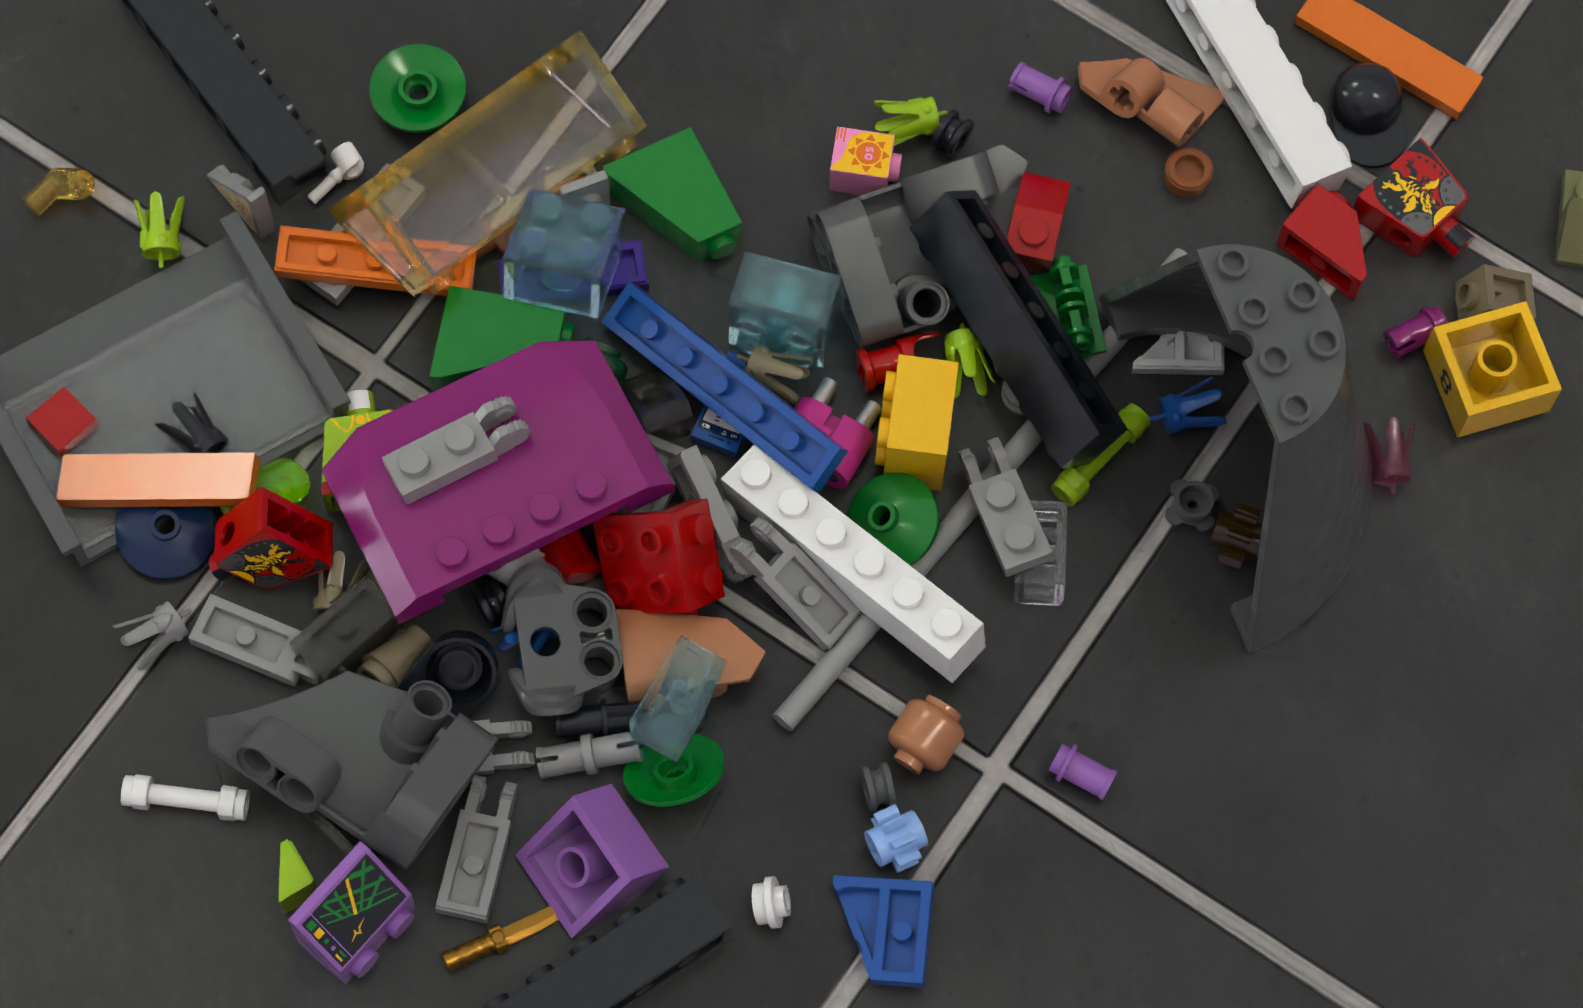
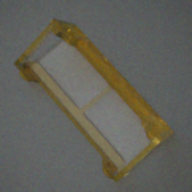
[329,30,648,296]

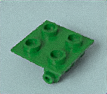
[1031,255,1107,357]

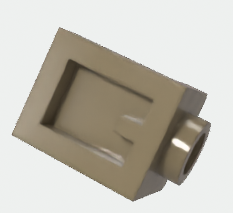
[1455,264,1536,320]

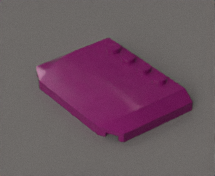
[322,340,674,625]

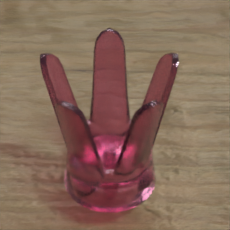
[1364,417,1416,495]

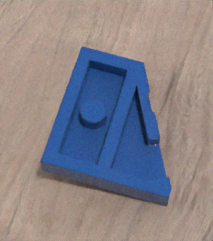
[833,875,935,988]

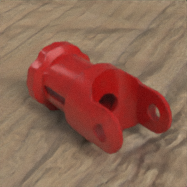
[855,332,940,392]

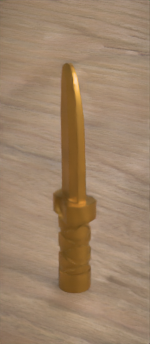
[440,906,559,972]

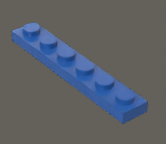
[601,282,848,492]

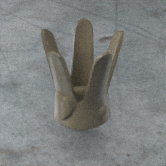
[736,343,813,404]
[312,550,368,629]

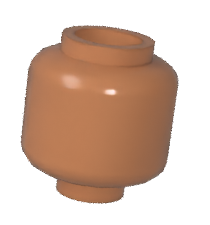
[888,695,964,775]

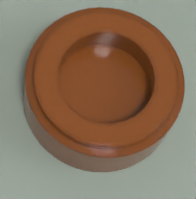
[1163,147,1213,198]

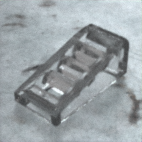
[1013,500,1067,606]

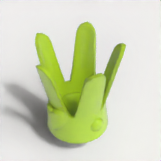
[874,96,948,146]
[133,191,185,268]
[944,323,996,399]

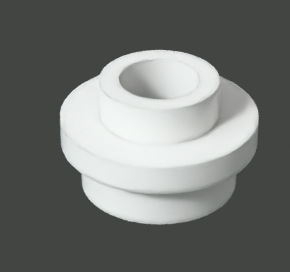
[752,876,791,929]

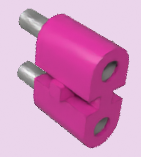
[794,377,882,489]

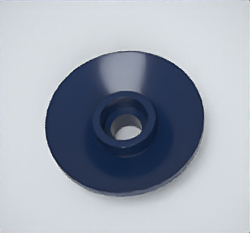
[115,506,217,579]

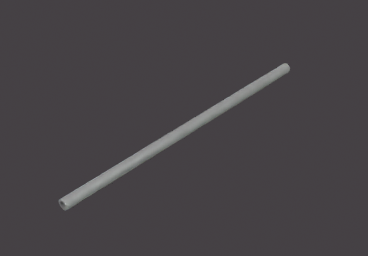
[772,248,1188,731]

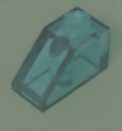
[629,635,726,763]

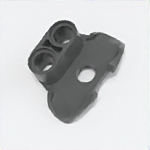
[502,561,623,716]

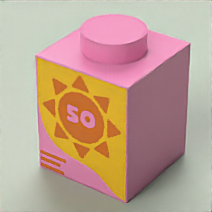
[829,126,902,195]

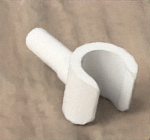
[307,142,364,205]

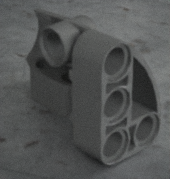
[807,144,1028,348]
[206,671,499,872]

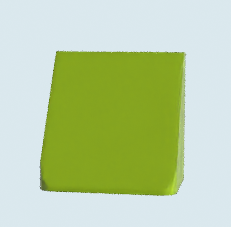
[279,839,317,913]

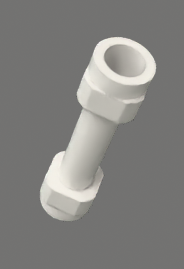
[121,774,250,821]

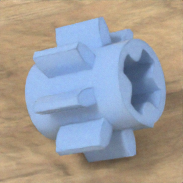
[864,804,928,873]

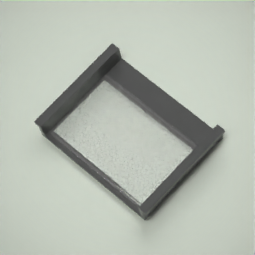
[0,210,351,567]

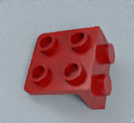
[593,498,725,613]

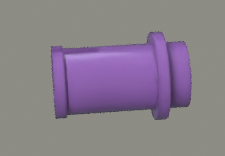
[1008,62,1073,113]
[1048,743,1118,800]

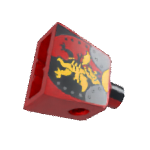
[1353,138,1474,258]
[209,487,333,589]

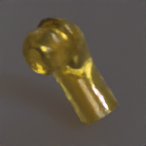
[22,168,95,216]

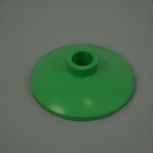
[369,44,466,133]
[847,473,940,566]
[623,733,725,807]

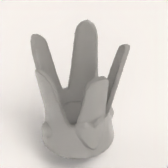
[113,601,192,669]

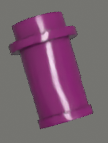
[1383,306,1448,360]

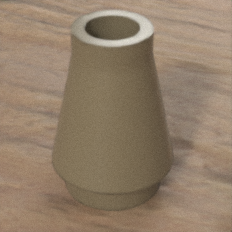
[358,624,432,689]

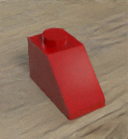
[1007,172,1071,274]
[1276,183,1367,301]

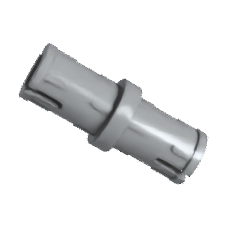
[536,729,644,780]

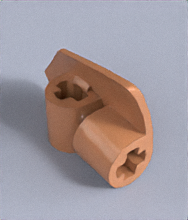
[1077,58,1225,147]
[616,609,766,702]

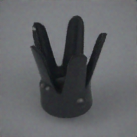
[155,392,229,453]

